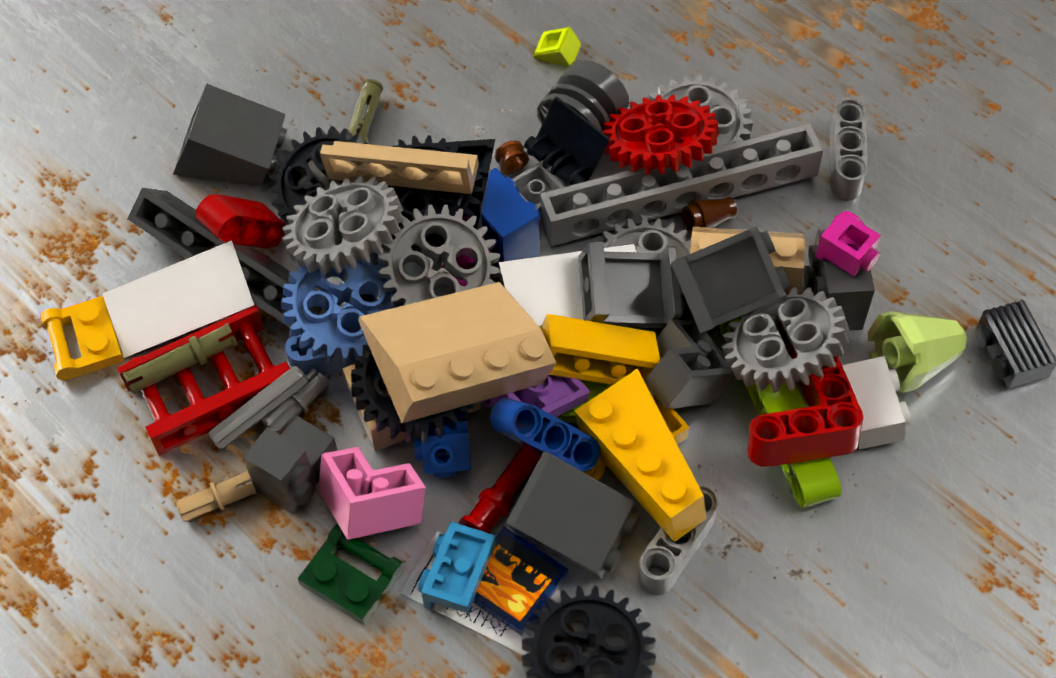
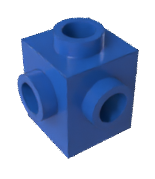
[414,421,471,477]

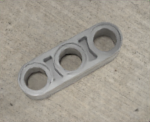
[830,99,868,201]
[638,485,719,595]

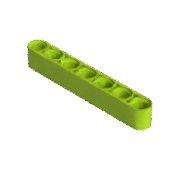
[718,317,842,509]

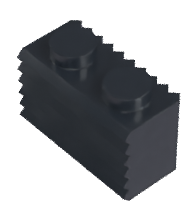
[975,299,1056,389]

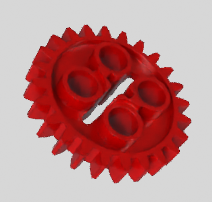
[602,95,719,175]

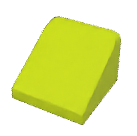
[533,27,581,67]

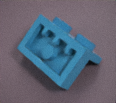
[418,521,496,613]

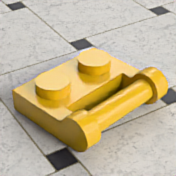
[40,296,124,380]

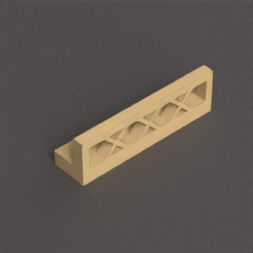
[320,141,479,194]

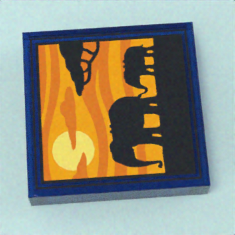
[473,526,569,636]

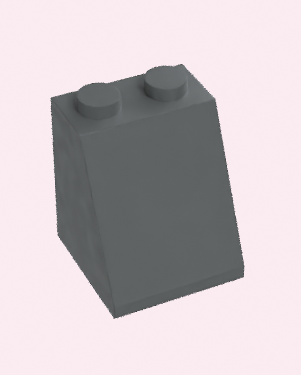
[173,83,287,186]
[506,451,640,579]

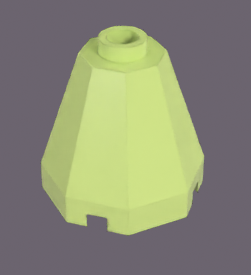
[868,311,967,393]

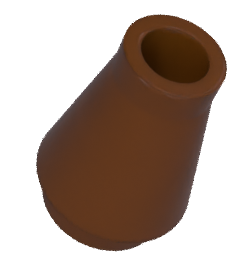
[681,197,737,234]

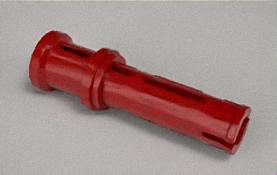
[459,446,542,534]

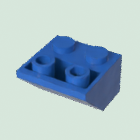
[481,168,541,269]

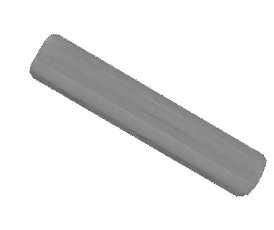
[209,366,308,449]

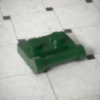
[297,523,405,625]

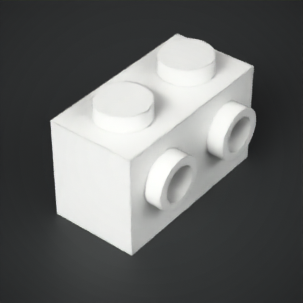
[842,356,911,450]

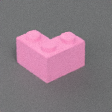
[318,447,426,540]

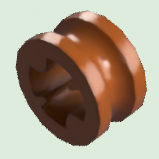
[494,140,529,174]

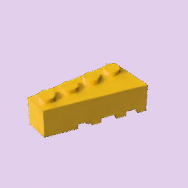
[575,369,706,542]

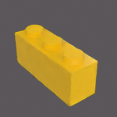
[541,314,660,390]

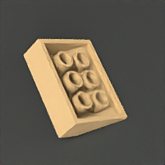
[358,282,557,423]

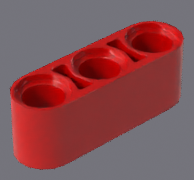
[195,194,287,249]

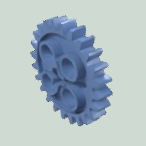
[281,253,404,365]

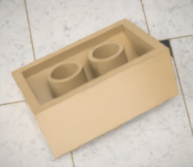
[690,227,805,295]

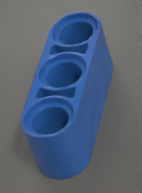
[490,398,600,471]

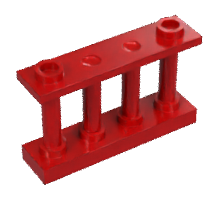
[117,305,290,456]

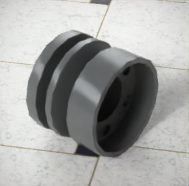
[537,59,629,132]

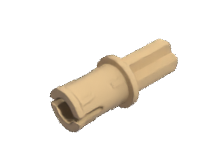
[176,470,257,522]

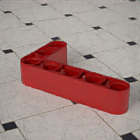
[747,293,863,467]

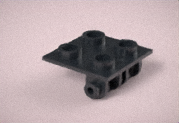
[524,96,610,186]

